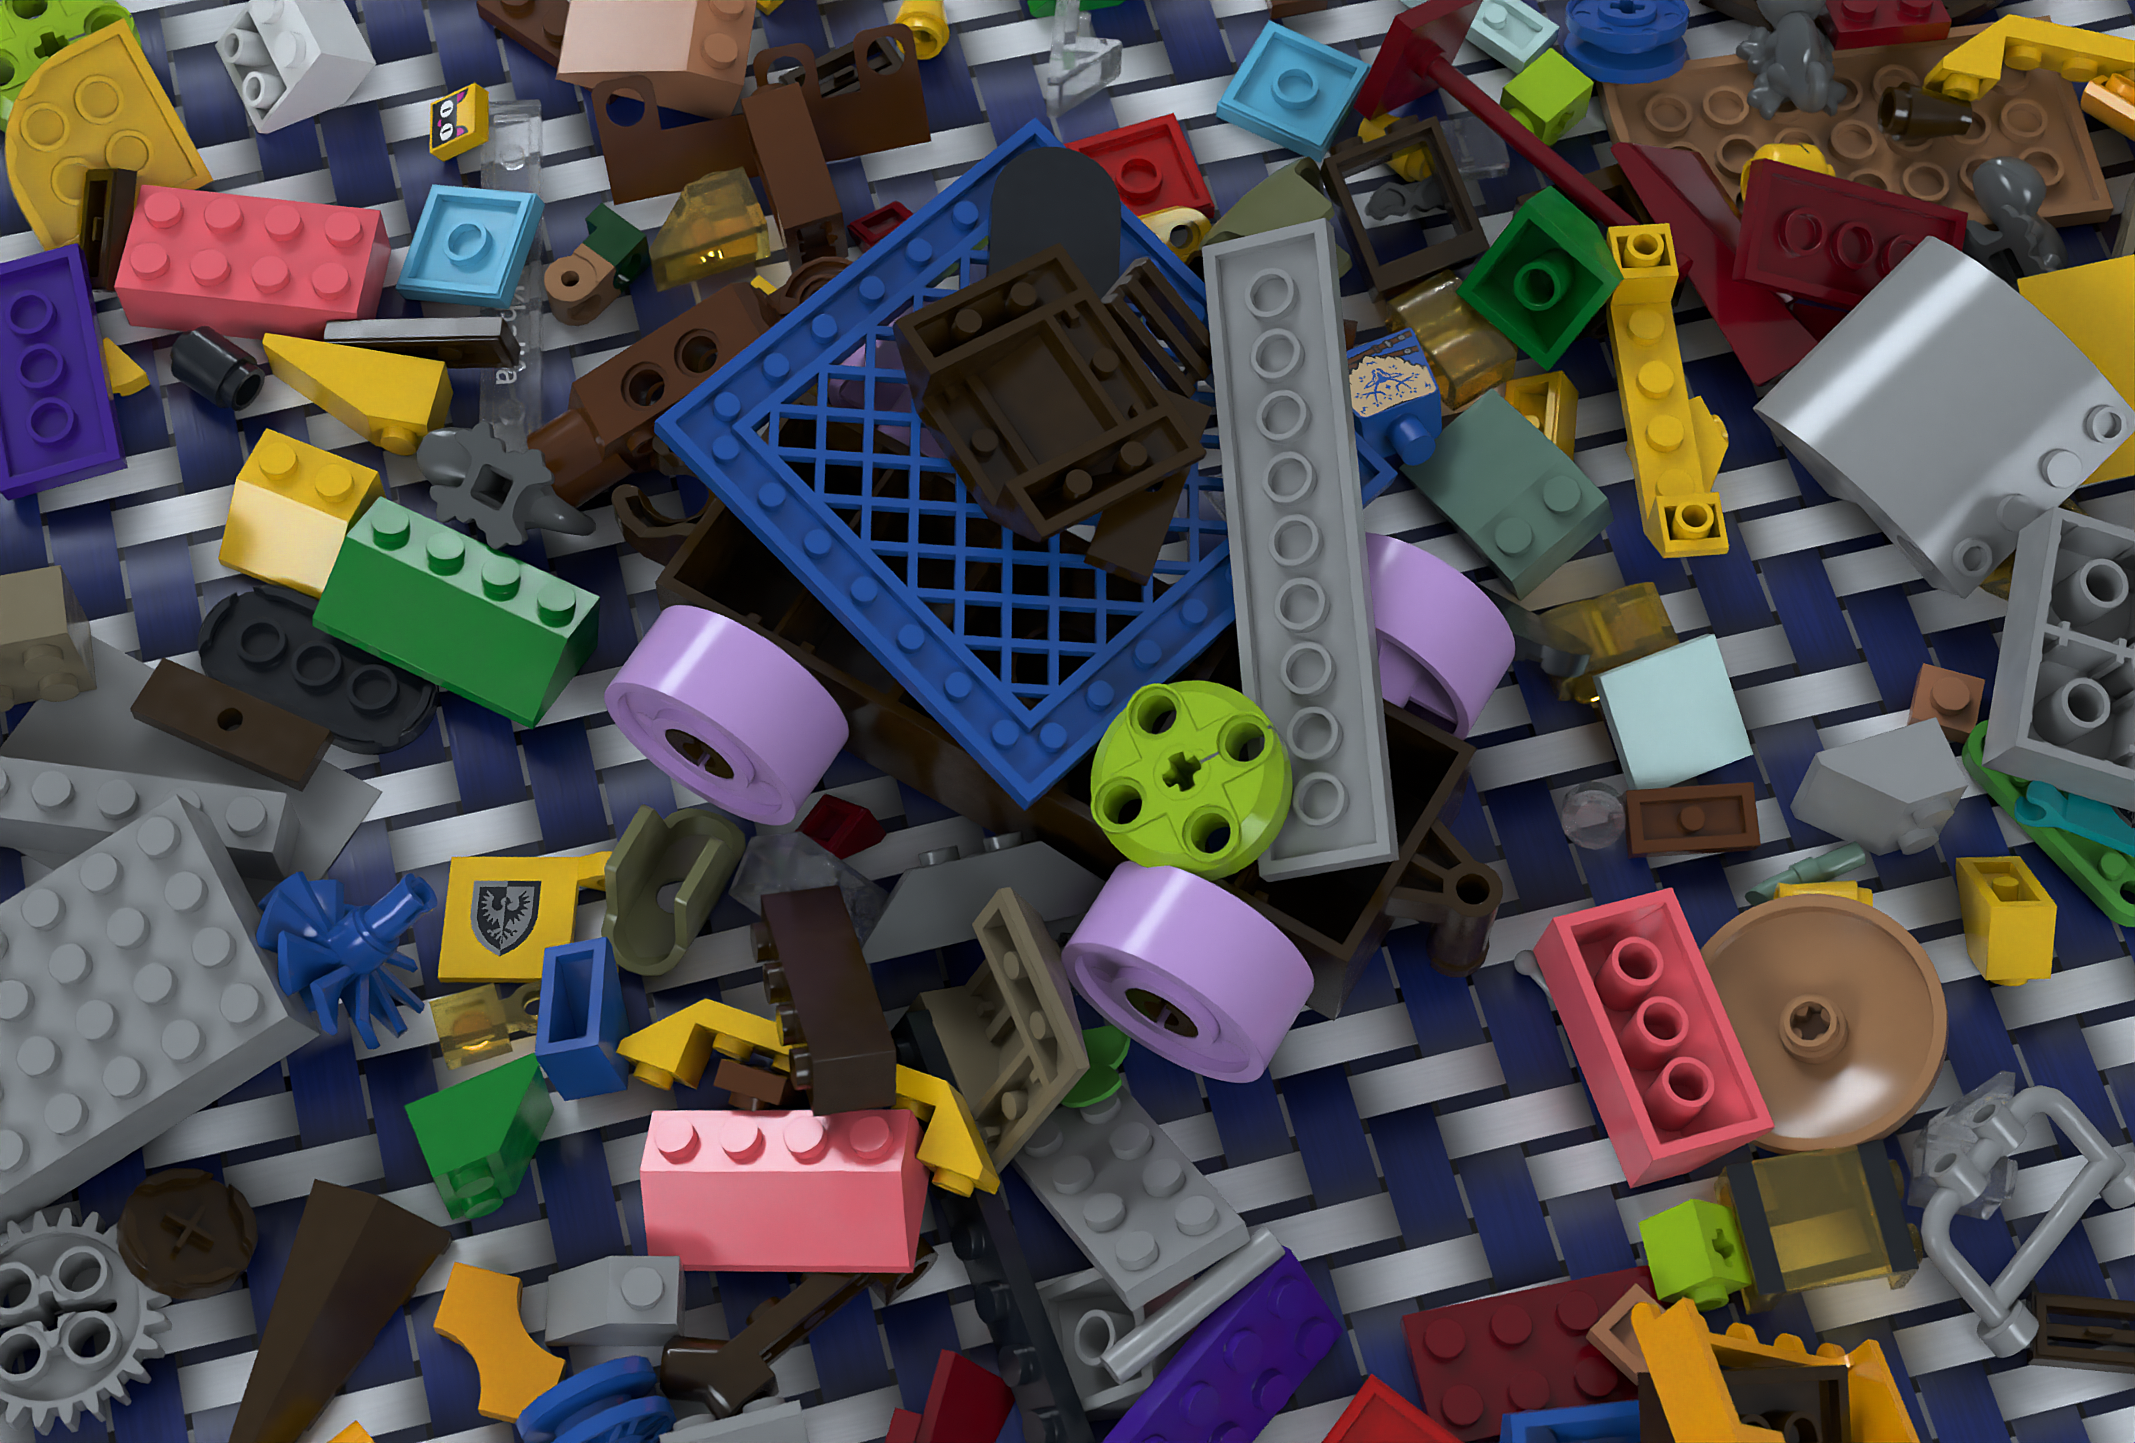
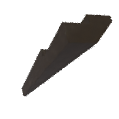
[228,1179,453,1443]

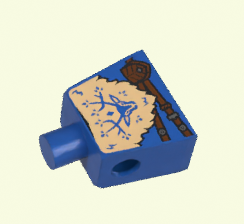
[1347,327,1442,466]

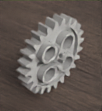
[0,1208,172,1435]

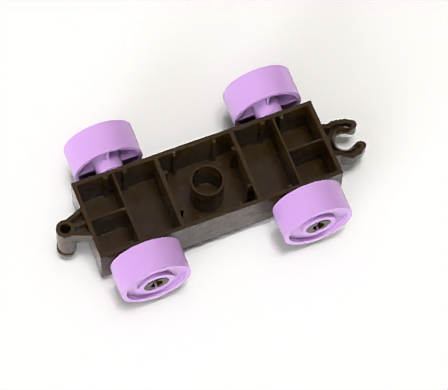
[604,302,1515,1083]

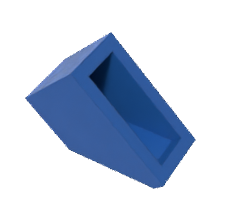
[535,936,631,1101]

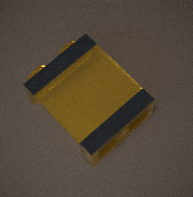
[1713,1139,1923,1315]

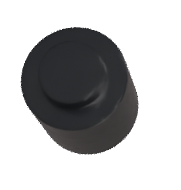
[170,326,265,411]

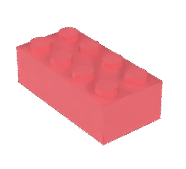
[114,184,391,342]

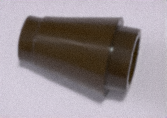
[1877,82,1972,141]

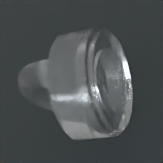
[1561,781,1626,849]

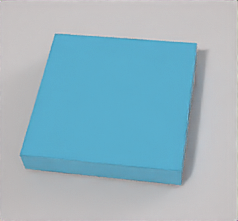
[1216,20,1372,163]
[395,184,545,309]

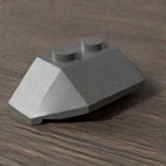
[859,830,1107,964]

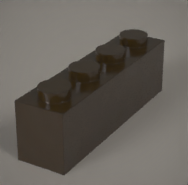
[750,885,896,1116]

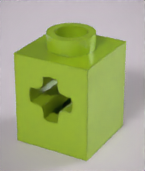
[1499,47,1594,147]
[1638,1198,1752,1312]

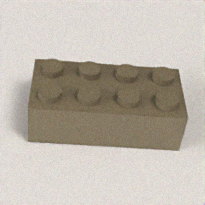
[0,565,97,713]

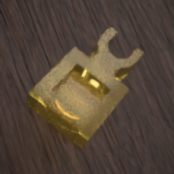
[429,980,542,1070]

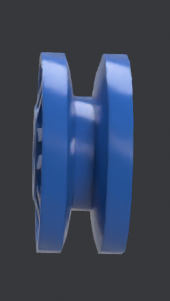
[1563,0,1690,84]
[515,1355,677,1443]

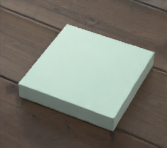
[1592,634,1753,790]

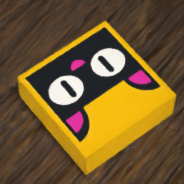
[430,83,489,162]

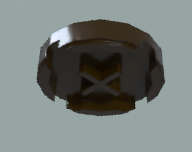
[116,1168,258,1299]

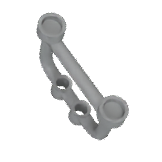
[1921,1085,2135,1358]

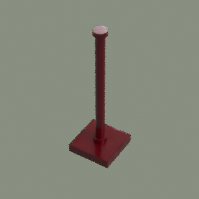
[1353,0,1693,285]

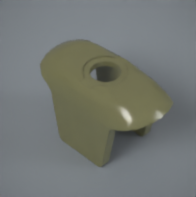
[1198,156,1353,279]
[601,804,746,976]

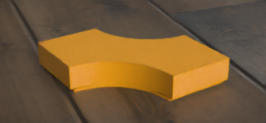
[433,1262,568,1424]

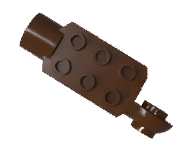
[526,257,853,508]

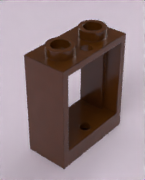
[740,82,849,274]

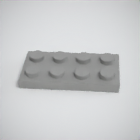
[1009,1085,1251,1312]

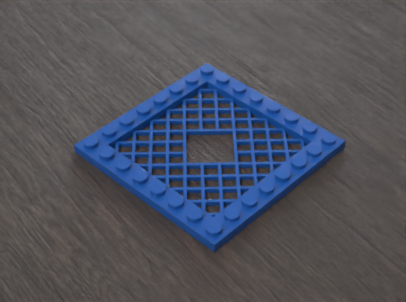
[654,117,1398,811]

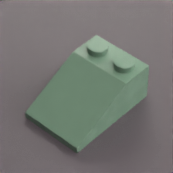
[1399,388,1615,601]

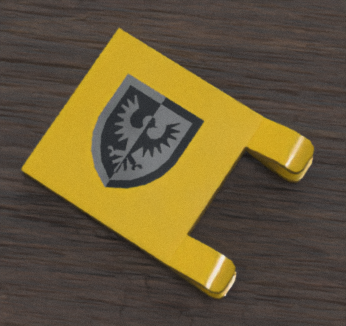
[437,851,619,983]

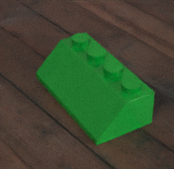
[312,496,600,730]

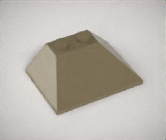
[897,887,1090,1175]

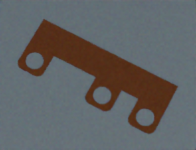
[591,23,931,205]

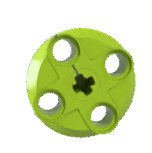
[0,0,145,133]
[1091,681,1293,881]

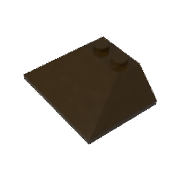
[892,242,1207,543]

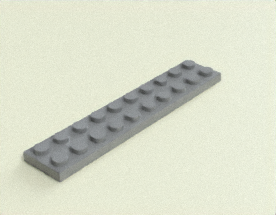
[1202,218,1399,882]

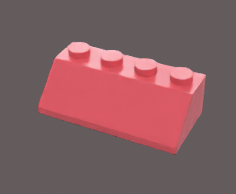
[1533,887,1775,1189]
[639,1110,930,1273]

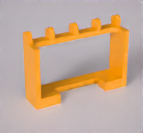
[1631,1297,1920,1443]

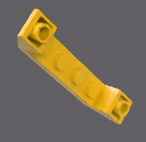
[1923,14,2135,102]
[1607,223,1729,558]
[616,998,1000,1197]

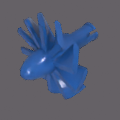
[256,871,438,1050]

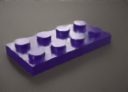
[0,243,128,501]
[1102,1245,1344,1443]

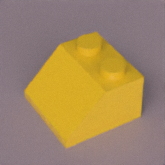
[218,428,386,601]

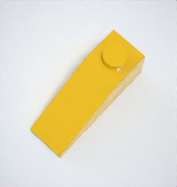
[262,333,453,456]

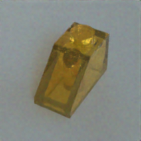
[649,166,771,292]

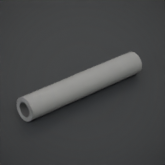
[1099,1226,1285,1385]

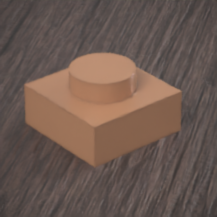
[1907,663,1985,744]
[1586,1283,1666,1386]

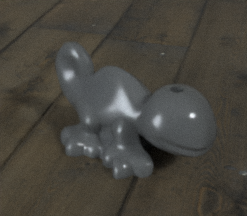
[1736,0,1847,121]
[1962,156,2068,294]
[417,421,596,549]

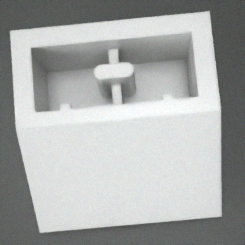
[215,0,376,134]

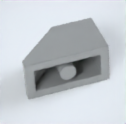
[545,1256,686,1346]

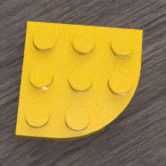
[4,18,214,252]

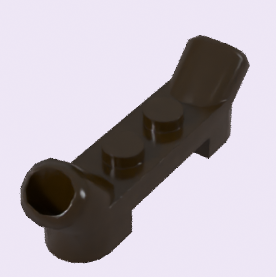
[659,1234,939,1420]

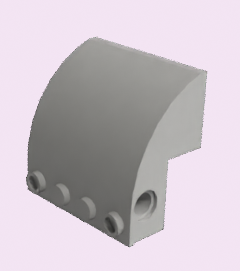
[1752,236,2135,599]

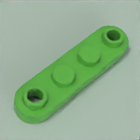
[1962,719,2135,927]

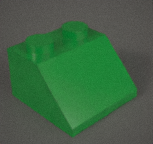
[1456,185,1624,372]
[404,1052,554,1220]

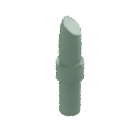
[1745,841,1866,906]

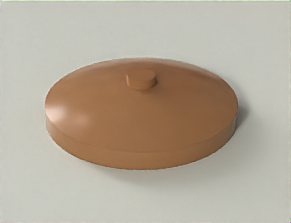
[1700,894,1949,1158]

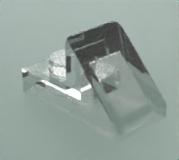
[1046,0,1122,118]

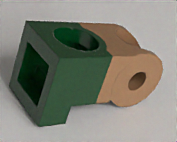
[544,203,652,326]

